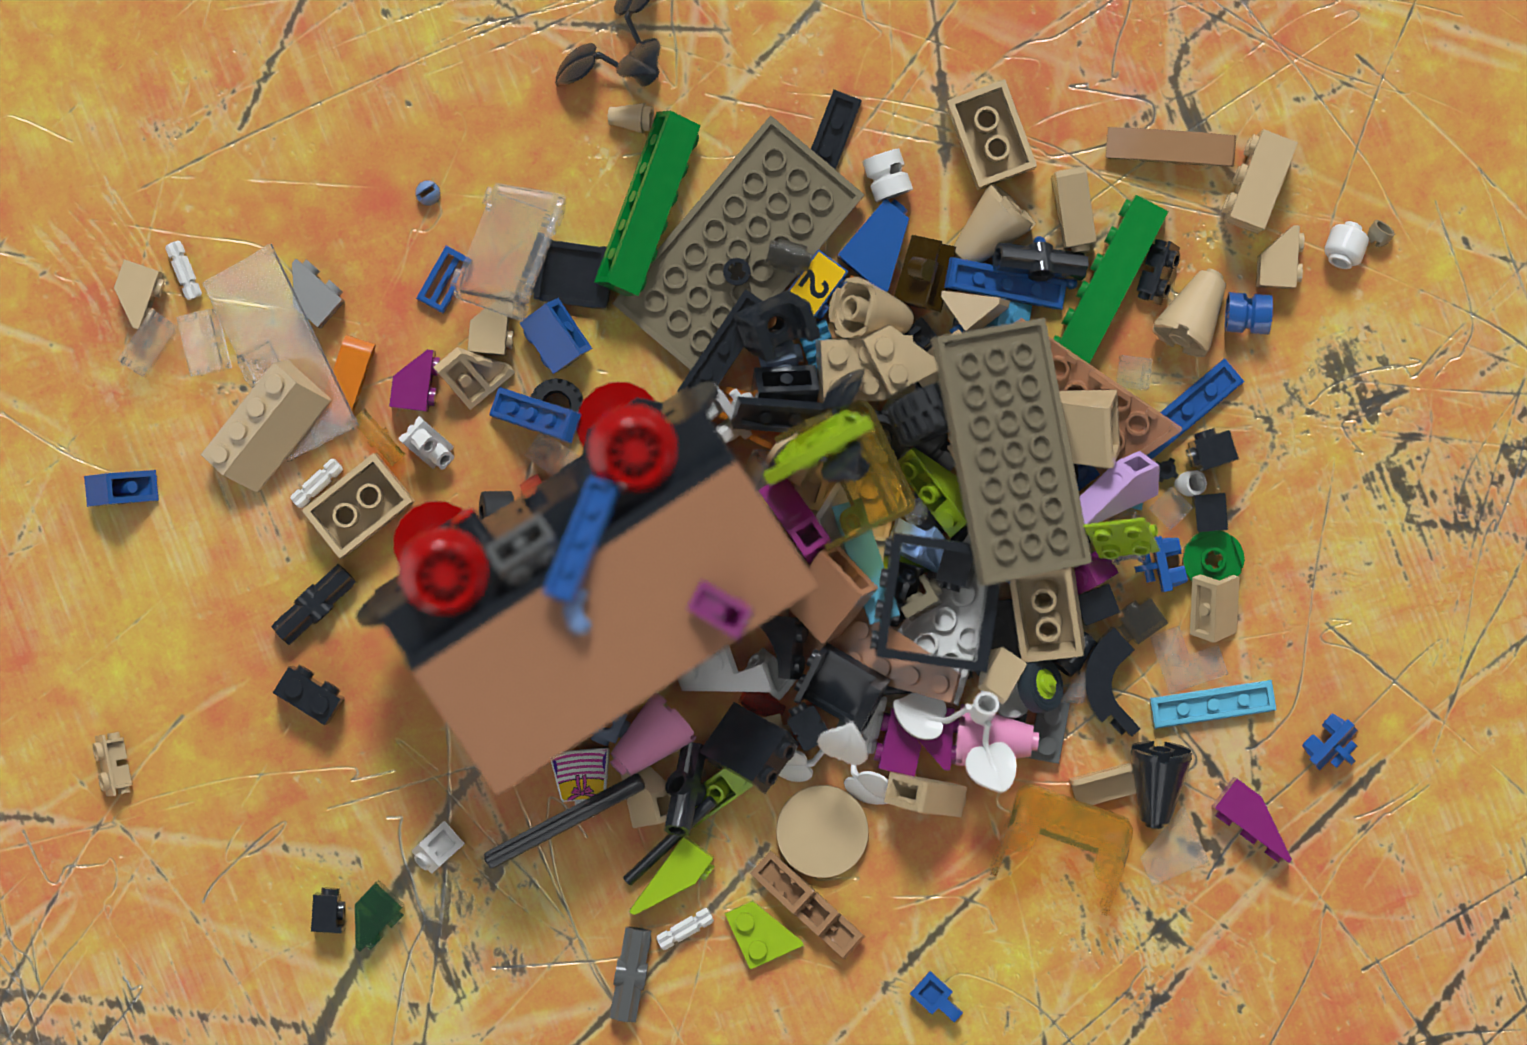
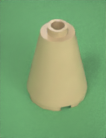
[953,183,1036,263]
[1152,269,1226,357]
[829,277,914,339]

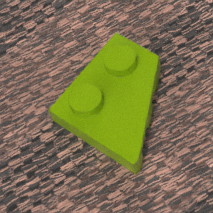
[725,900,804,970]

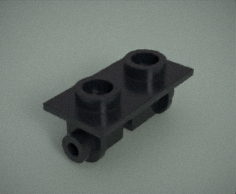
[1136,239,1180,305]
[890,562,924,627]

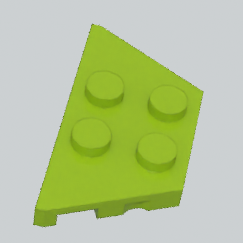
[763,410,874,486]

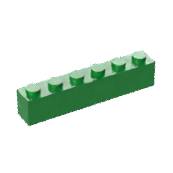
[594,110,701,296]
[1053,195,1169,364]

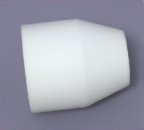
[1174,470,1207,496]

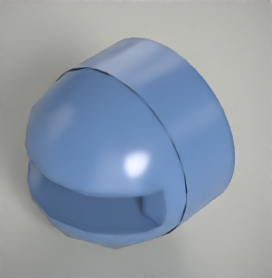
[415,180,441,206]

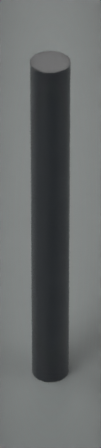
[623,796,717,886]

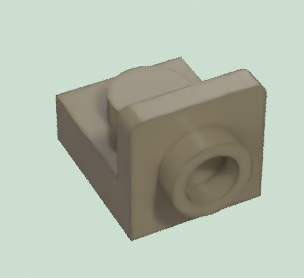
[901,574,943,622]

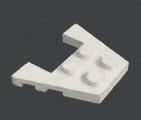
[678,645,776,692]

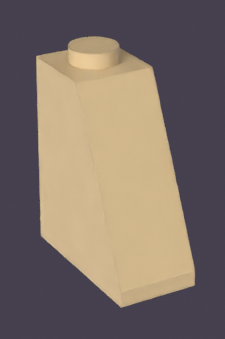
[1051,166,1097,253]
[884,772,967,817]

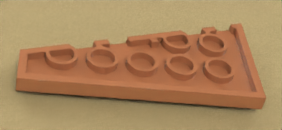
[1015,318,1182,475]
[788,607,962,703]

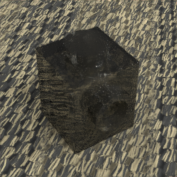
[1118,598,1168,644]

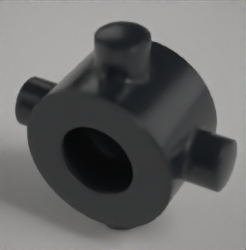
[1156,457,1179,483]

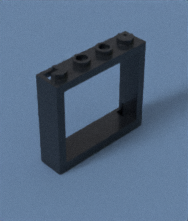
[870,532,1001,673]

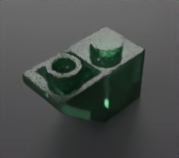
[354,880,405,952]

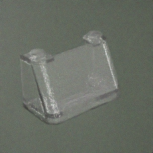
[450,182,567,322]

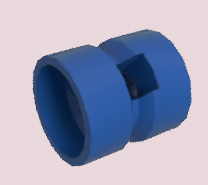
[1225,292,1273,335]

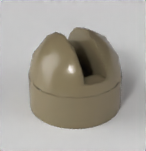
[1367,220,1395,247]

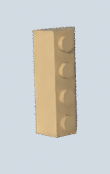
[201,360,332,493]

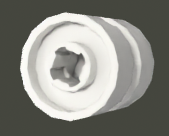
[862,148,913,202]

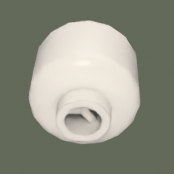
[1324,221,1369,269]

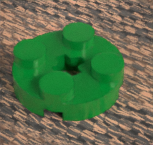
[1182,530,1245,581]

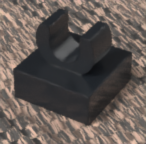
[903,317,938,352]

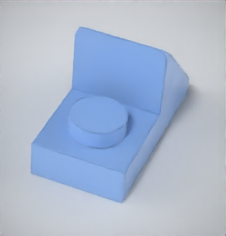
[889,518,946,573]

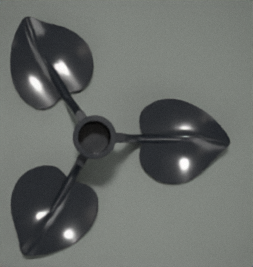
[555,0,661,87]
[768,369,870,482]

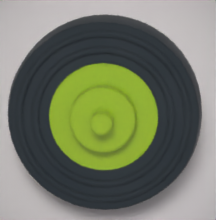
[1017,660,1063,713]

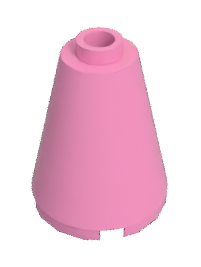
[610,693,696,776]
[956,704,1039,766]

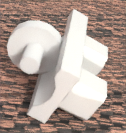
[707,389,753,443]
[398,416,454,470]

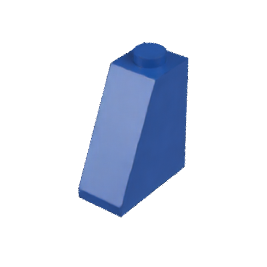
[837,199,909,292]

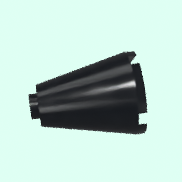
[1131,741,1192,829]

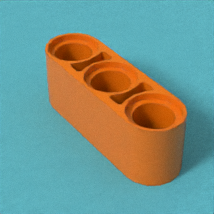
[318,334,376,428]

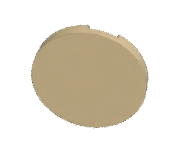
[776,785,868,878]

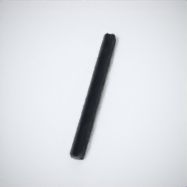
[484,773,645,869]

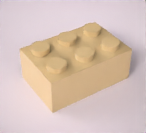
[946,79,1037,190]
[1221,129,1298,234]
[815,335,915,403]
[302,453,416,559]
[1009,567,1085,662]

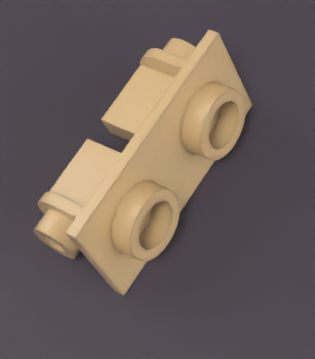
[92,732,133,796]

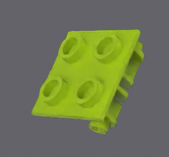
[1084,518,1160,559]

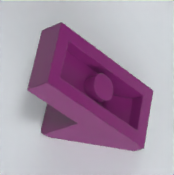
[687,580,754,639]

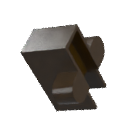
[894,235,958,313]

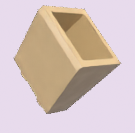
[1059,390,1121,468]

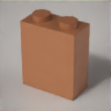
[788,544,878,645]

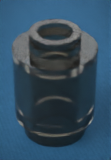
[765,239,813,276]

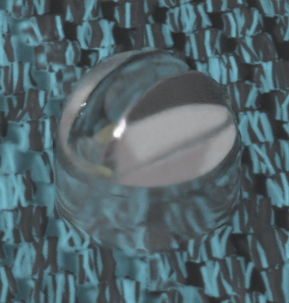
[901,498,928,525]

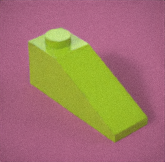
[629,836,715,915]

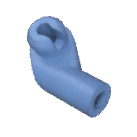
[563,588,591,635]

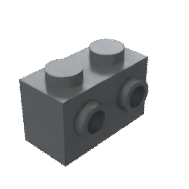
[485,513,561,587]

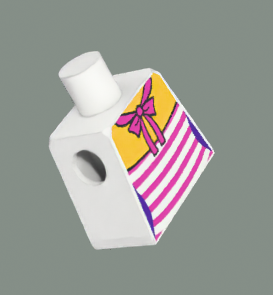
[551,747,610,817]

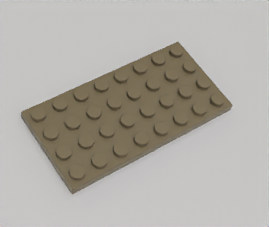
[612,115,865,370]
[931,318,1092,586]

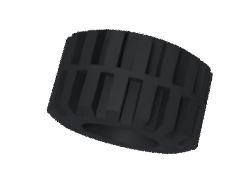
[886,381,949,447]

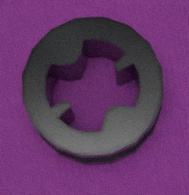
[723,258,751,286]

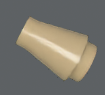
[608,103,654,133]

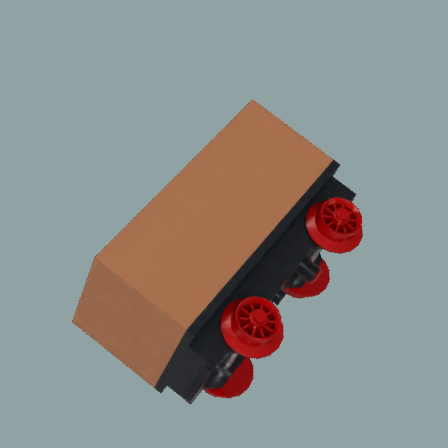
[355,382,818,796]

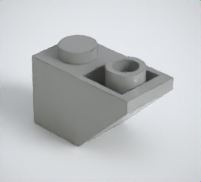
[292,259,345,329]

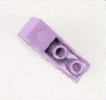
[1080,451,1159,524]

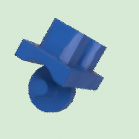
[1134,536,1188,592]
[1302,713,1358,770]

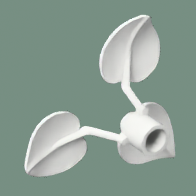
[893,683,1029,793]
[779,719,888,805]

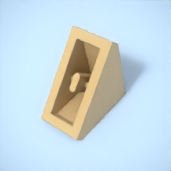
[941,291,1010,332]
[978,647,1027,704]

